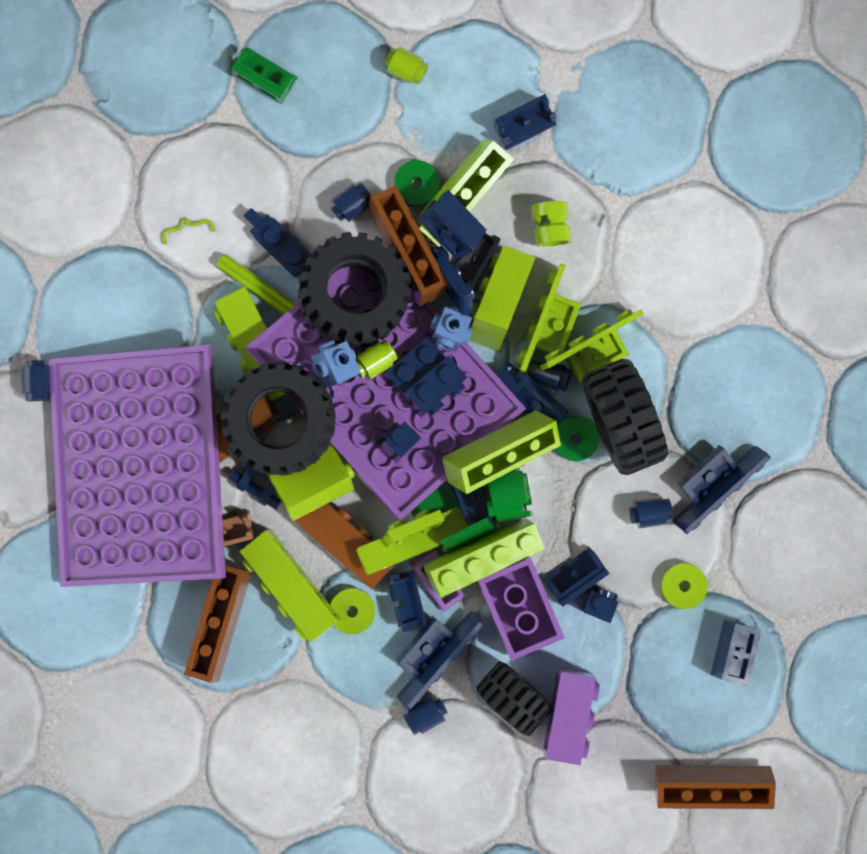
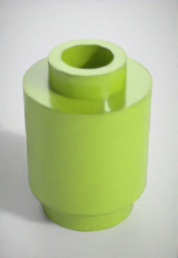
[385,46,429,85]
[356,340,397,380]

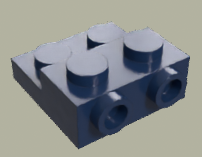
[384,337,468,418]

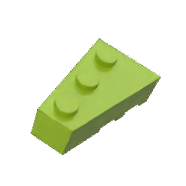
[469,245,536,352]

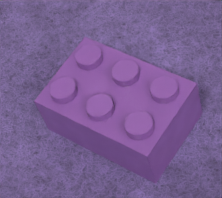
[478,557,565,661]
[543,667,600,765]

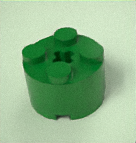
[484,465,533,522]

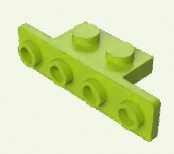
[516,263,581,373]
[540,309,644,383]
[356,507,468,575]

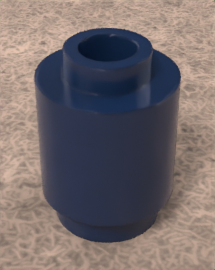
[330,182,372,223]
[21,360,51,402]
[629,497,673,529]
[403,696,448,735]

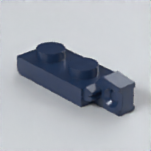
[243,208,312,278]
[430,245,475,316]
[497,362,569,425]

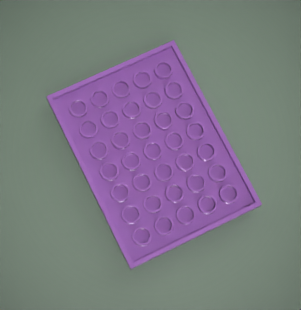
[245,267,526,521]
[49,345,226,587]

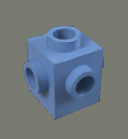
[429,307,473,351]
[311,340,361,388]

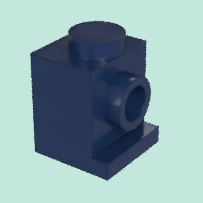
[376,421,421,463]
[581,585,619,623]

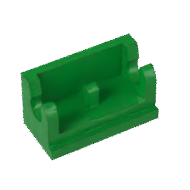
[231,47,298,104]

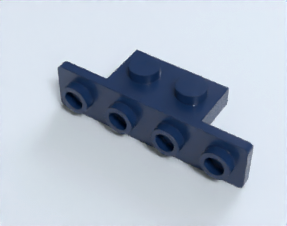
[672,445,771,534]
[395,611,484,710]

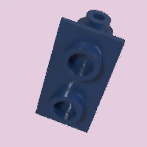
[387,570,427,632]

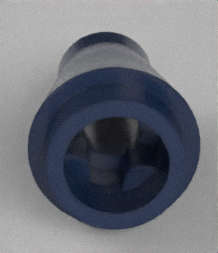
[528,361,572,392]

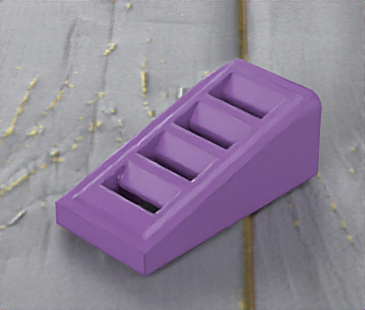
[409,549,467,612]

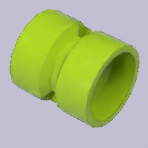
[531,201,572,247]

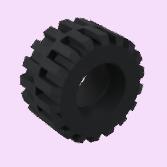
[476,661,553,736]

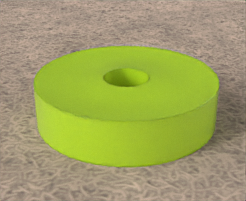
[661,563,708,609]
[331,588,375,634]

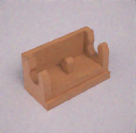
[222,511,256,546]

